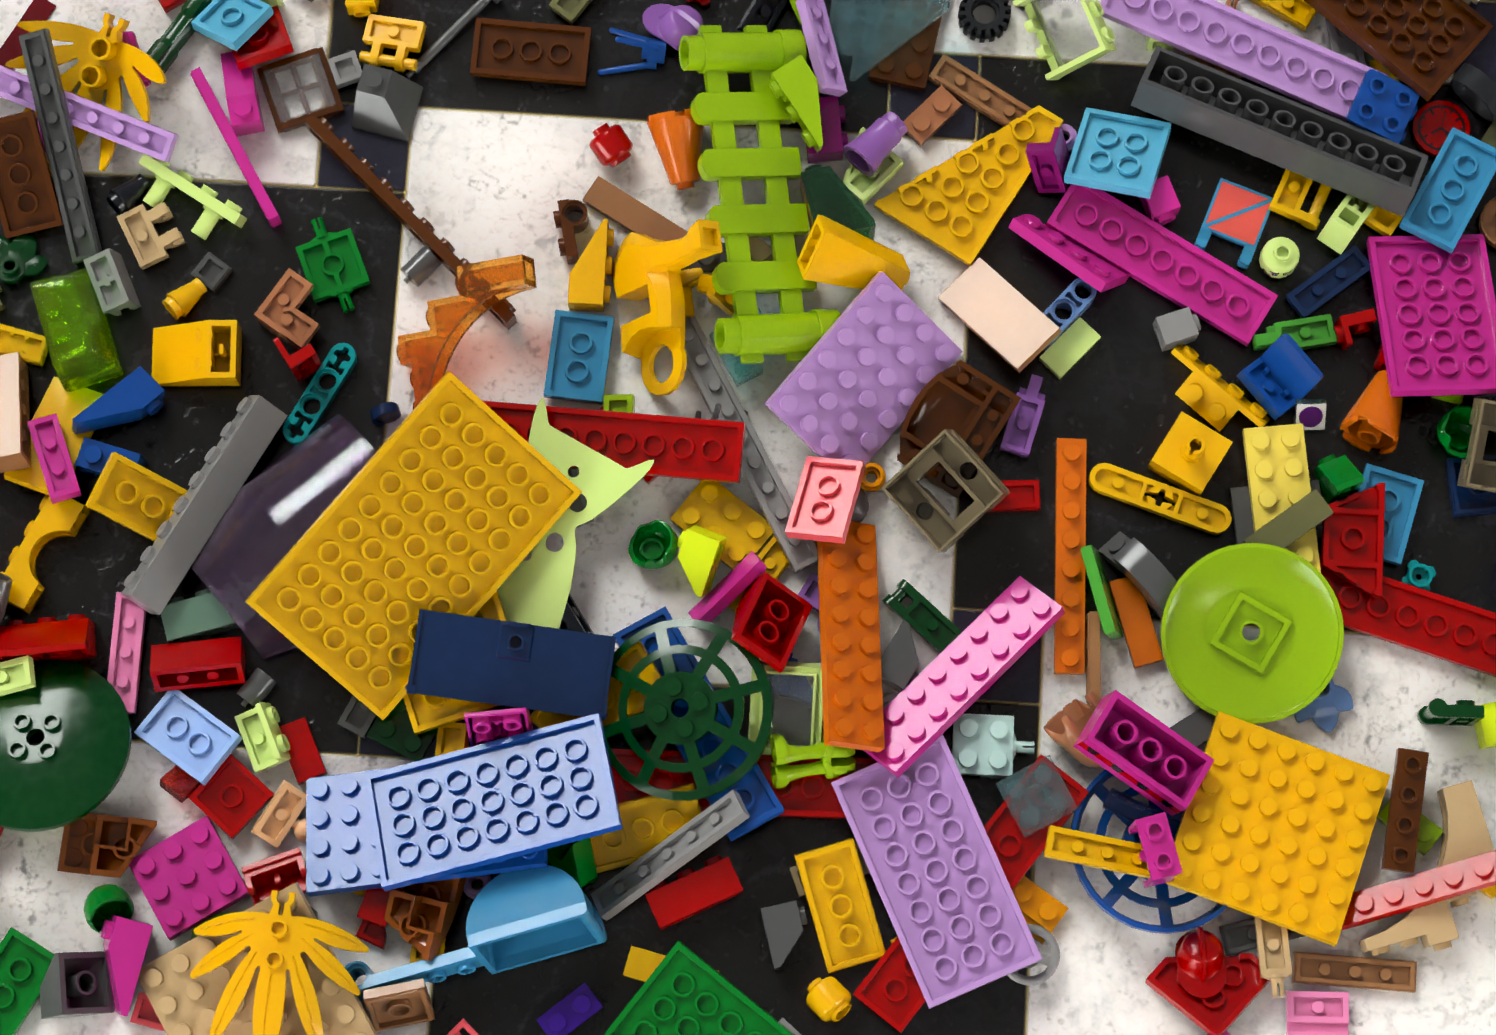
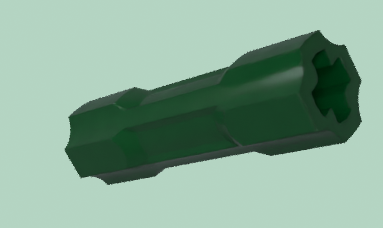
[147,0,212,74]

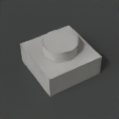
[327,50,362,89]

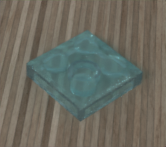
[995,755,1079,838]

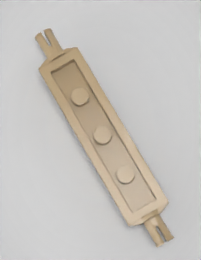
[1254,917,1292,998]

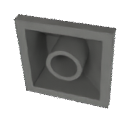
[352,63,424,142]
[39,951,114,1019]

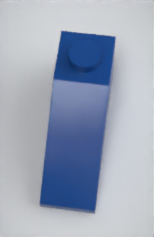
[72,366,165,435]

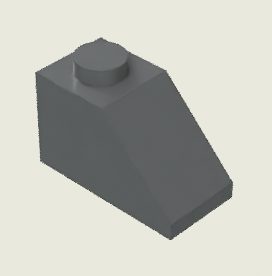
[881,620,919,692]
[761,900,808,970]

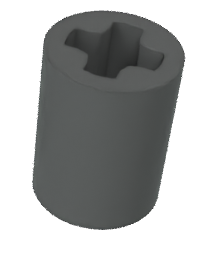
[401,247,441,287]
[237,667,277,708]

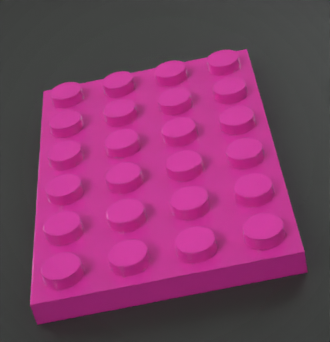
[1366,234,1496,397]

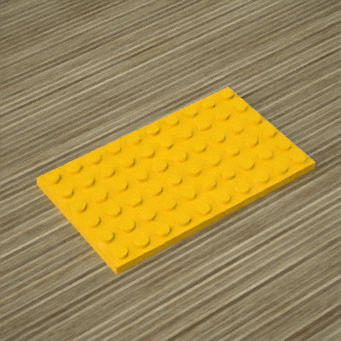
[245,371,582,720]

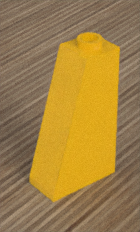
[797,215,910,290]

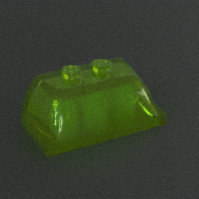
[30,268,124,393]

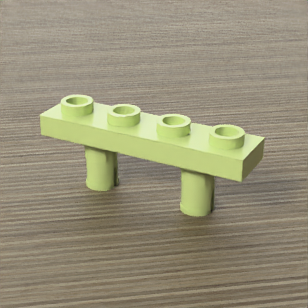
[138,154,248,240]

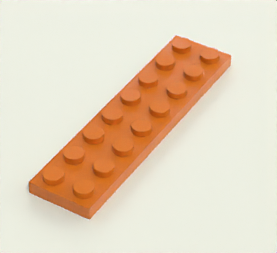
[817,521,885,752]

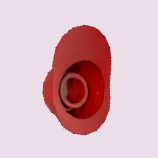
[1175,927,1227,999]

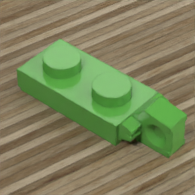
[1251,314,1337,351]

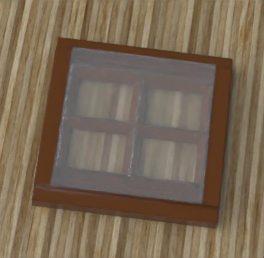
[257,47,345,133]

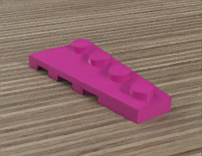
[1008,214,1129,293]

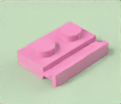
[1285,991,1349,1035]

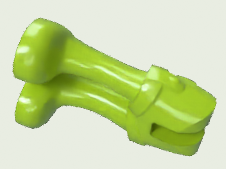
[770,733,856,788]

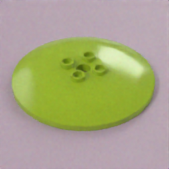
[1161,542,1344,724]

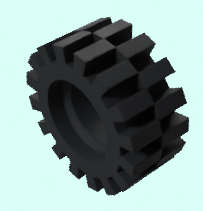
[958,0,1011,43]

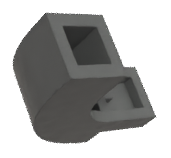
[1098,531,1177,620]

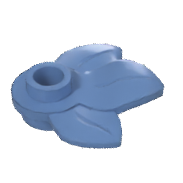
[1294,679,1353,732]

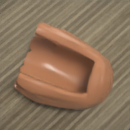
[1043,691,1102,769]

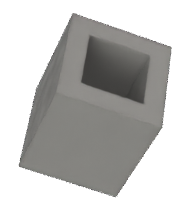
[1152,307,1201,352]

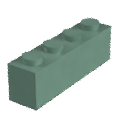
[161,573,269,643]

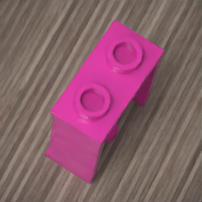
[1128,812,1183,888]

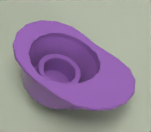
[642,3,703,51]

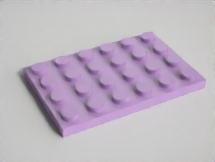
[764,271,963,465]

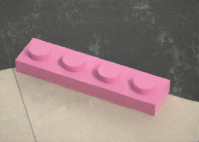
[107,592,147,714]

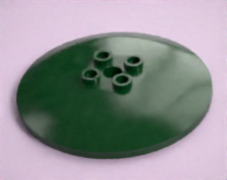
[0,659,132,832]

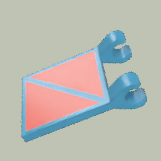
[1194,178,1273,269]

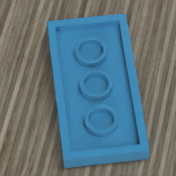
[1399,127,1496,254]

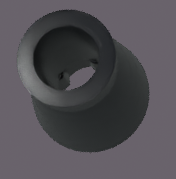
[106,174,151,215]

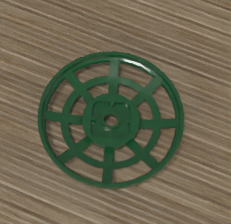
[602,619,774,801]

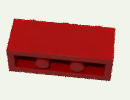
[150,636,246,692]
[645,855,744,930]

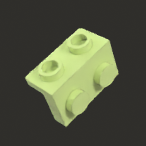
[234,702,291,773]

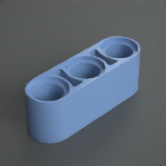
[1042,278,1097,351]

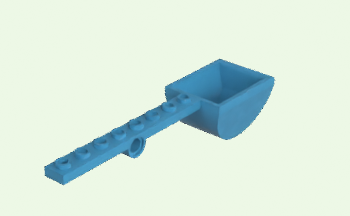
[345,865,607,1001]

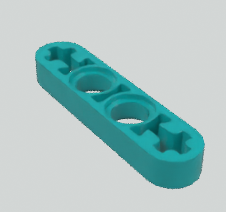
[283,343,357,446]

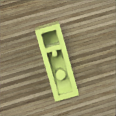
[1316,194,1375,255]

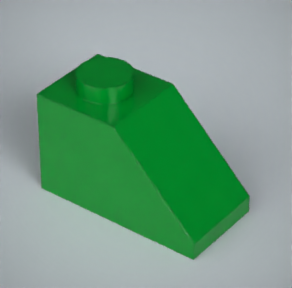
[1313,454,1365,504]

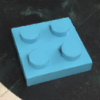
[191,0,274,51]

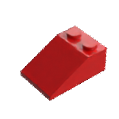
[731,572,813,673]

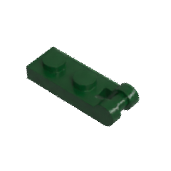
[882,579,962,654]

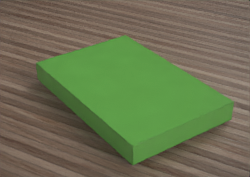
[1080,545,1123,640]

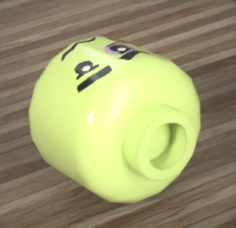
[1259,237,1300,279]

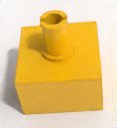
[1147,411,1233,496]

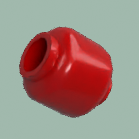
[589,123,633,168]

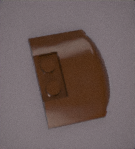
[897,360,1021,499]

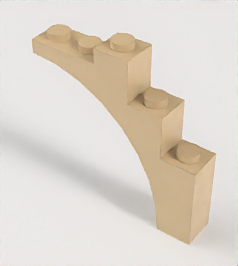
[1359,780,1494,956]

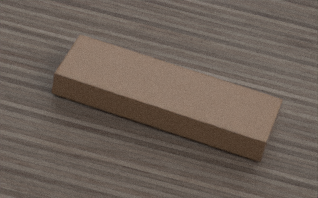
[1085,611,1101,705]

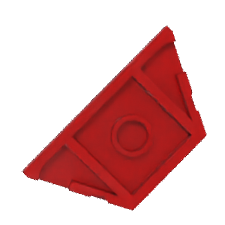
[1321,482,1385,598]

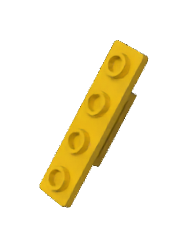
[1171,345,1270,432]

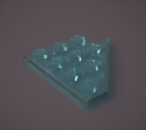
[829,0,950,82]

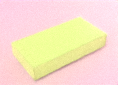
[1039,317,1101,380]

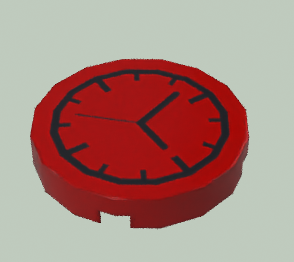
[1411,100,1470,157]

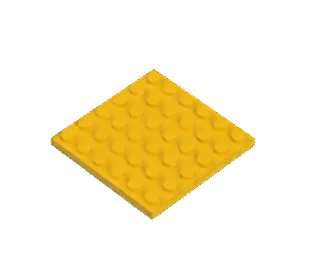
[1166,711,1390,946]

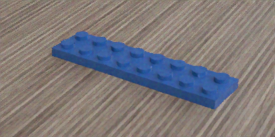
[613,606,784,841]

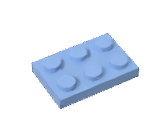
[134,690,243,786]

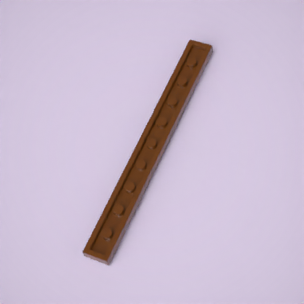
[305,113,517,330]

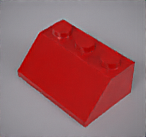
[0,614,97,662]

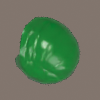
[1437,405,1472,458]
[628,520,678,569]
[83,884,134,933]

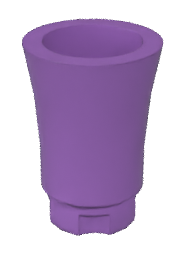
[843,111,908,176]

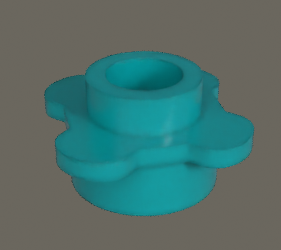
[1402,560,1436,591]

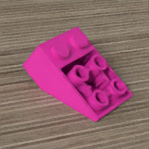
[464,707,533,747]

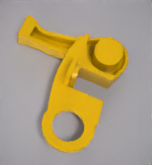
[612,219,723,396]

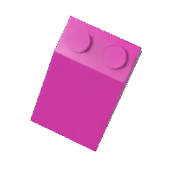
[100,914,153,1016]

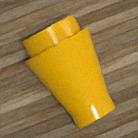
[162,278,207,319]

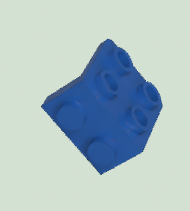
[1347,69,1420,145]
[1236,333,1323,421]

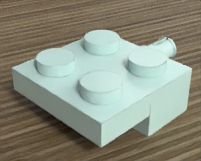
[952,713,1034,779]

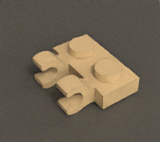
[116,202,185,270]

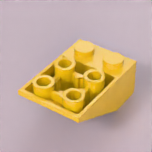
[152,320,242,386]

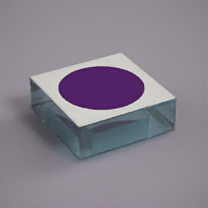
[1294,399,1327,430]

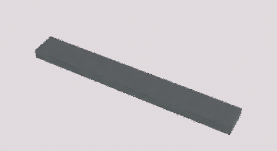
[18,28,102,264]

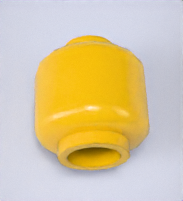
[806,976,852,1022]

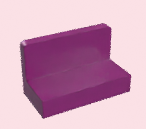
[1025,127,1070,193]

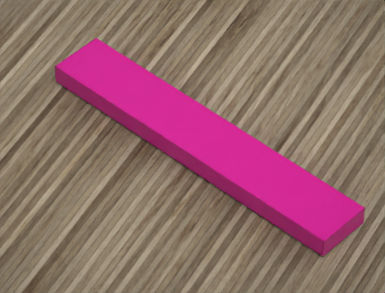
[190,67,282,228]

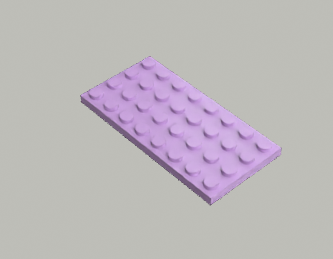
[831,734,1042,1009]

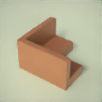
[254,268,320,350]

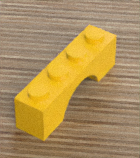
[0,495,90,614]

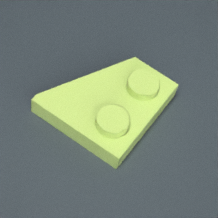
[842,127,904,205]

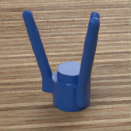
[597,28,666,75]

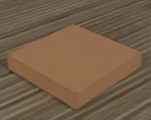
[363,978,435,1032]

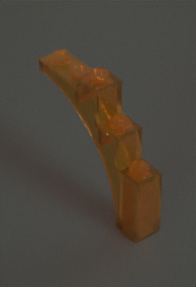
[396,254,537,410]

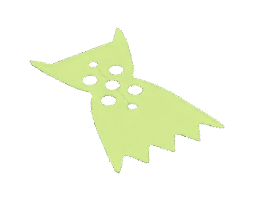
[497,398,654,629]

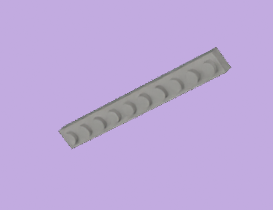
[685,316,818,574]

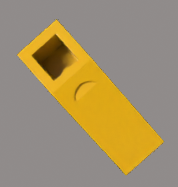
[568,219,614,312]

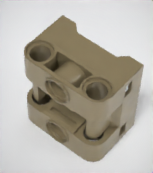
[1457,398,1496,493]
[881,429,1010,553]

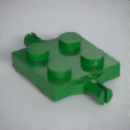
[295,217,371,313]

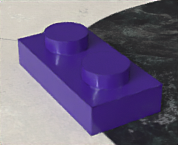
[536,983,604,1035]

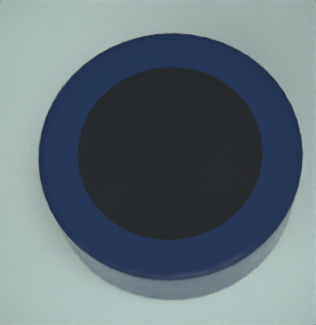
[370,402,401,425]

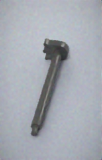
[405,0,501,78]

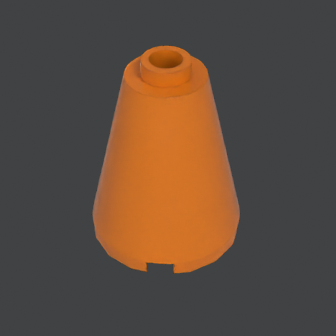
[647,108,704,190]
[1340,369,1403,454]

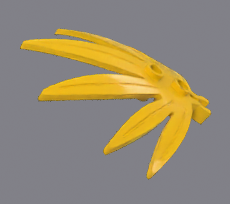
[5,12,167,176]
[190,890,369,1035]

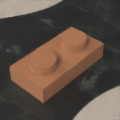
[903,85,962,147]

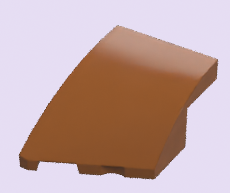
[57,813,157,878]
[384,877,467,961]

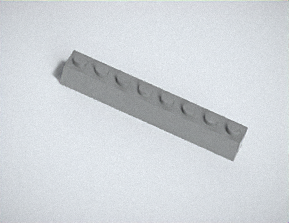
[121,395,288,615]

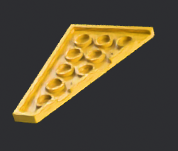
[874,105,1064,266]

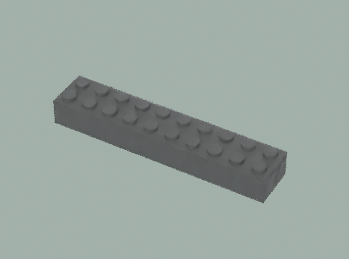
[1131,46,1429,217]

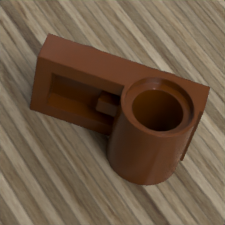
[553,199,589,265]

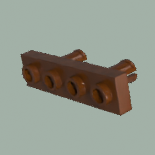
[1381,748,1429,874]

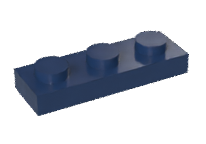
[1285,245,1370,318]

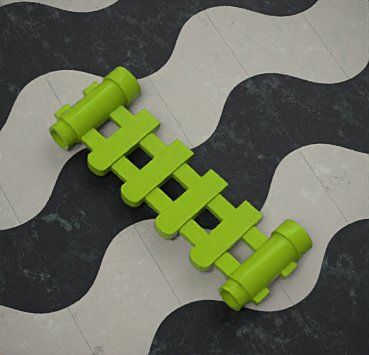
[679,25,841,364]

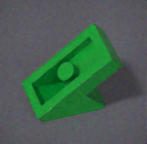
[547,838,598,888]

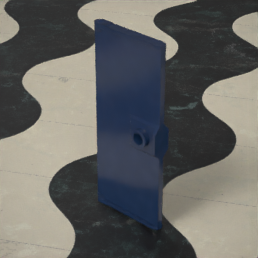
[405,609,616,721]

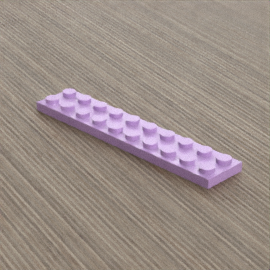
[1100,0,1388,129]

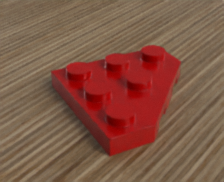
[1145,953,1271,1035]

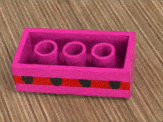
[1073,690,1214,816]

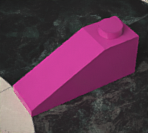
[221,52,265,137]

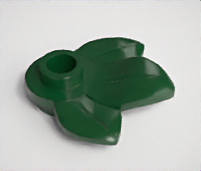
[0,234,48,284]

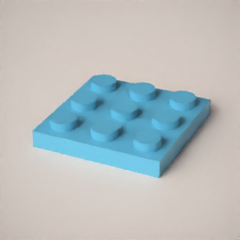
[1064,107,1171,199]

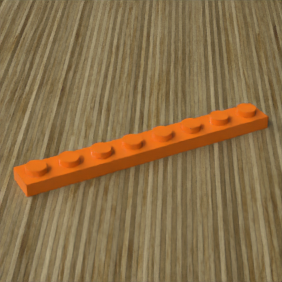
[1054,438,1087,675]

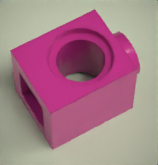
[1139,175,1181,225]

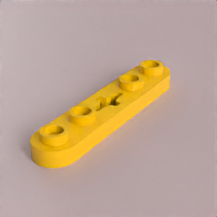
[1088,463,1232,535]

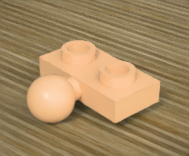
[250,780,307,849]

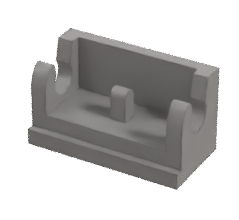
[83,248,141,316]

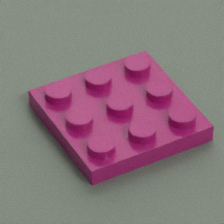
[129,816,249,941]

